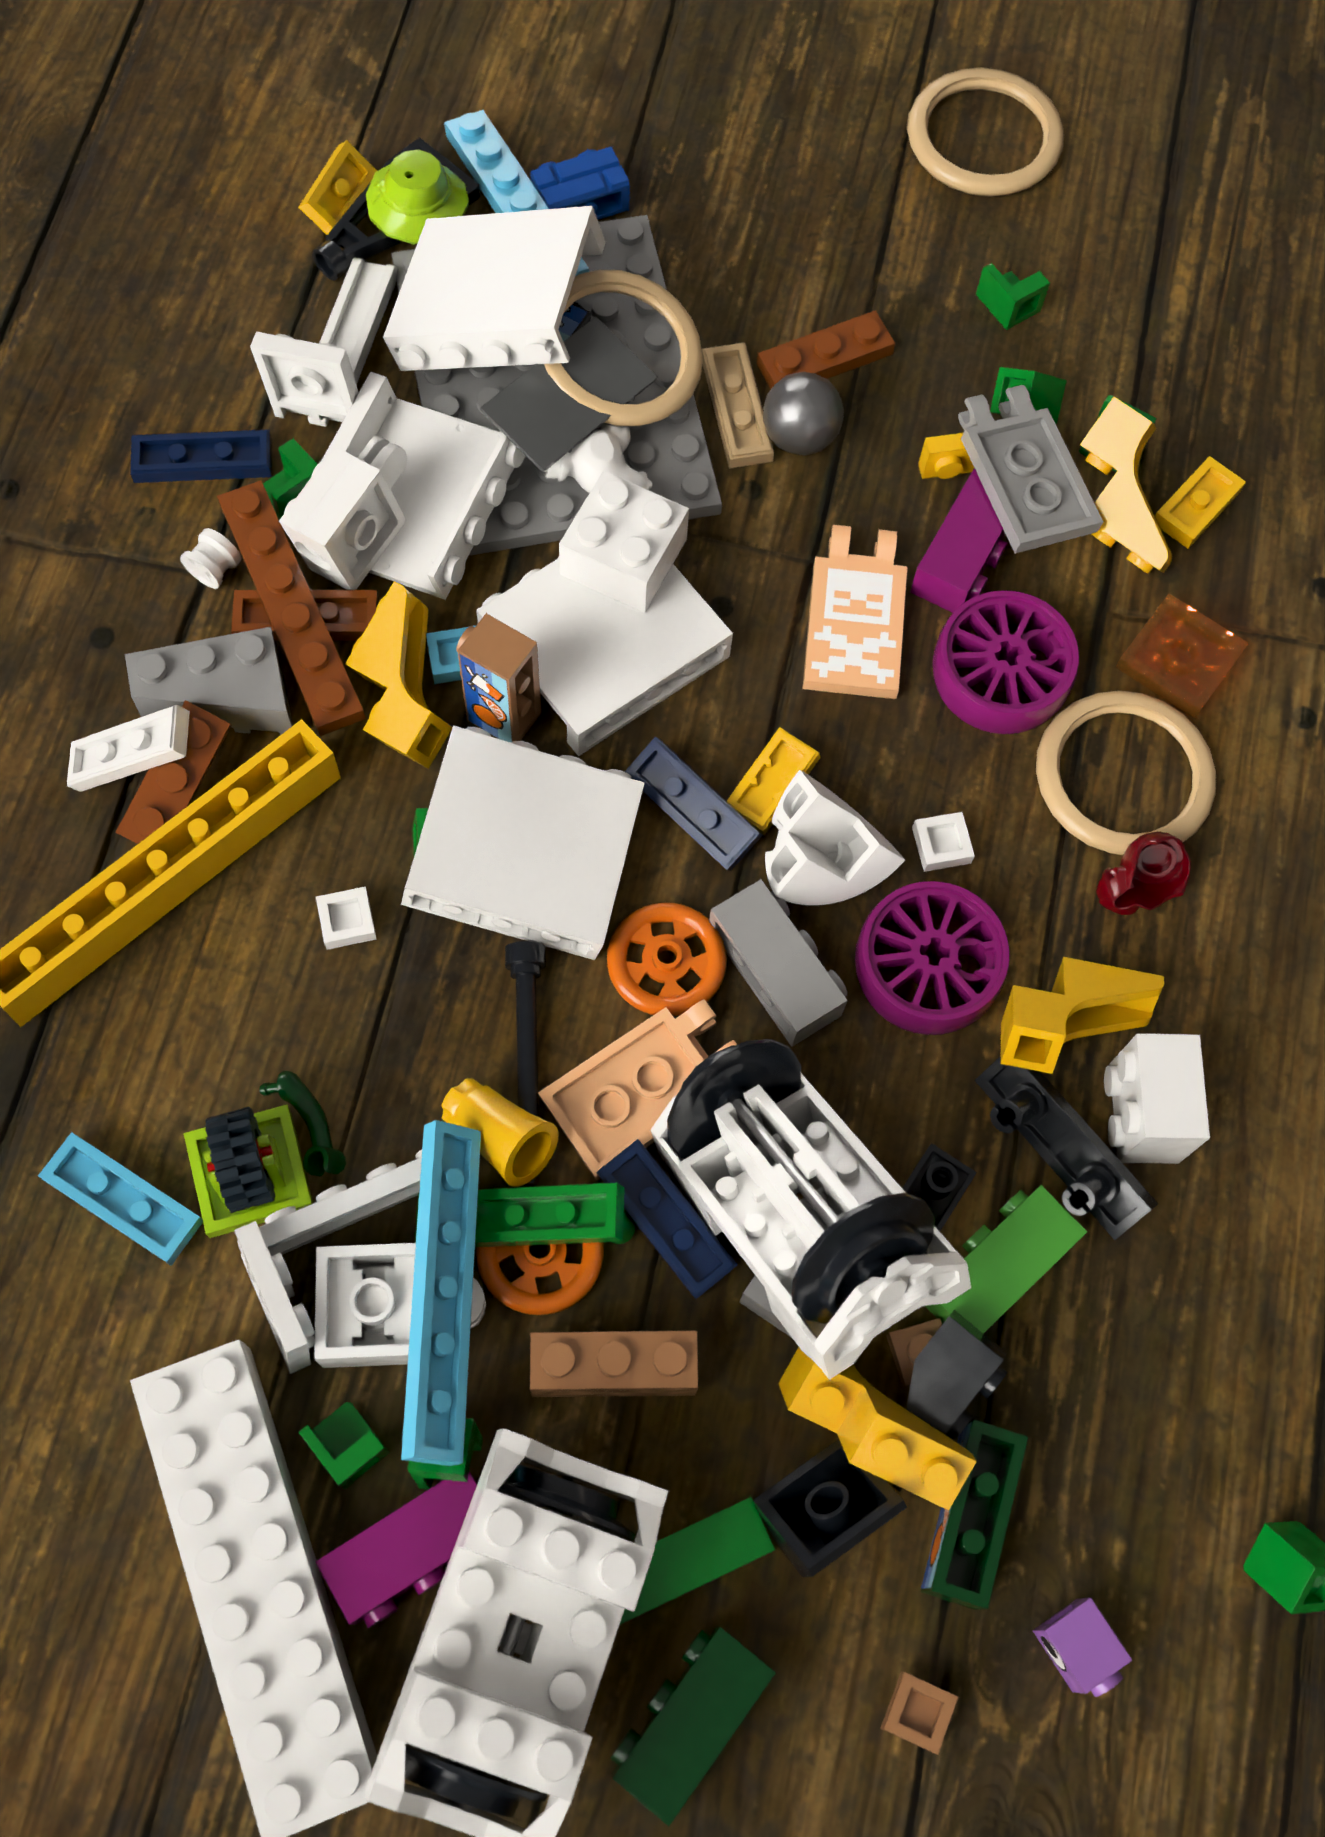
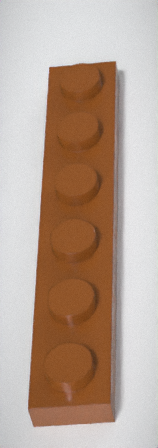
[217,480,366,736]

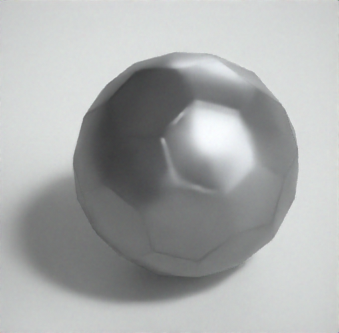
[763,372,843,456]

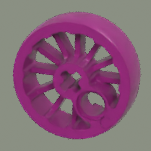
[933,591,1079,734]
[855,881,1009,1035]

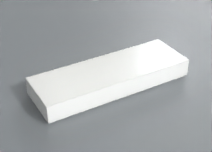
[67,705,190,792]

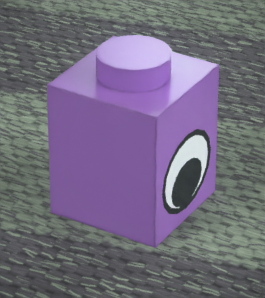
[1032,1598,1132,1697]

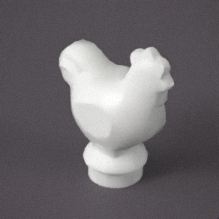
[545,423,652,493]

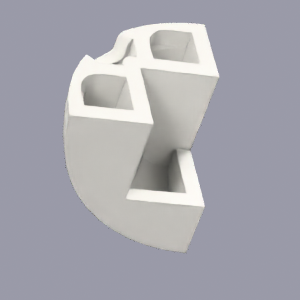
[765,770,905,905]

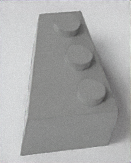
[125,627,293,735]

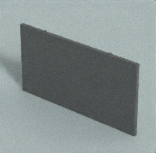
[480,317,658,472]

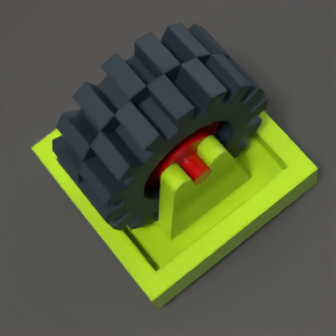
[183,1104,313,1238]

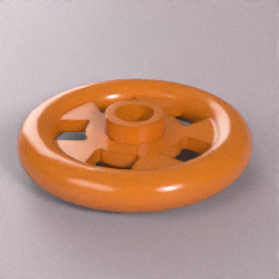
[607,902,727,1017]
[476,1242,604,1315]

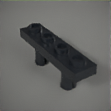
[974,1056,1158,1240]

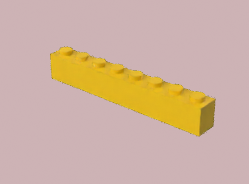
[0,719,341,1027]

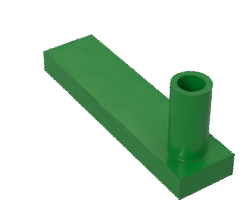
[414,1183,635,1247]
[619,1497,775,1625]

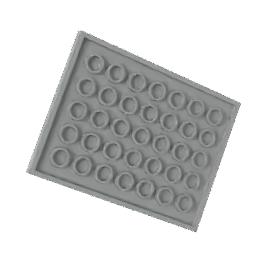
[391,215,722,556]

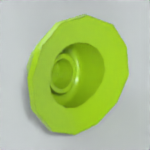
[366,150,469,245]

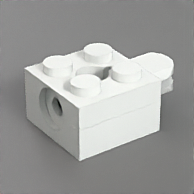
[279,436,407,590]
[314,1243,486,1368]

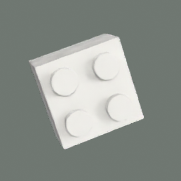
[559,470,689,613]
[1104,1034,1210,1164]

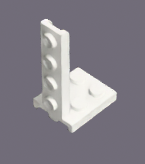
[250,258,398,427]
[235,1150,422,1374]

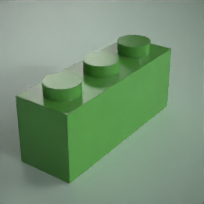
[925,1185,1087,1334]

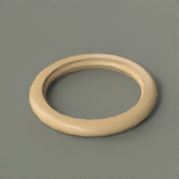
[907,68,1064,197]
[544,270,703,426]
[1036,691,1216,855]

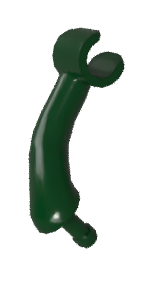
[259,1071,346,1177]

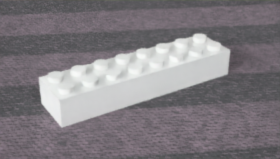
[130,1339,377,1837]

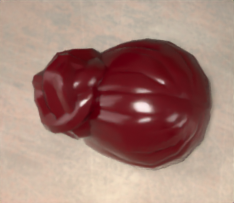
[1096,831,1191,915]

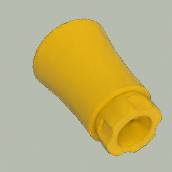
[441,1078,559,1187]

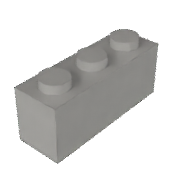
[709,879,848,1047]

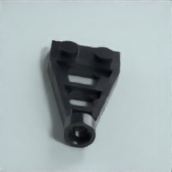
[312,137,480,281]

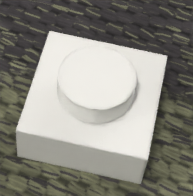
[912,812,975,872]
[316,886,377,950]

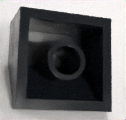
[753,1439,907,1577]

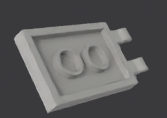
[958,385,1103,553]

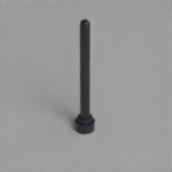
[505,941,546,1187]

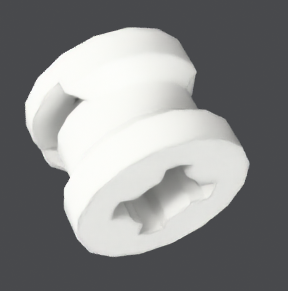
[180,528,242,589]

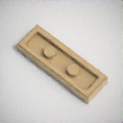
[702,342,774,469]

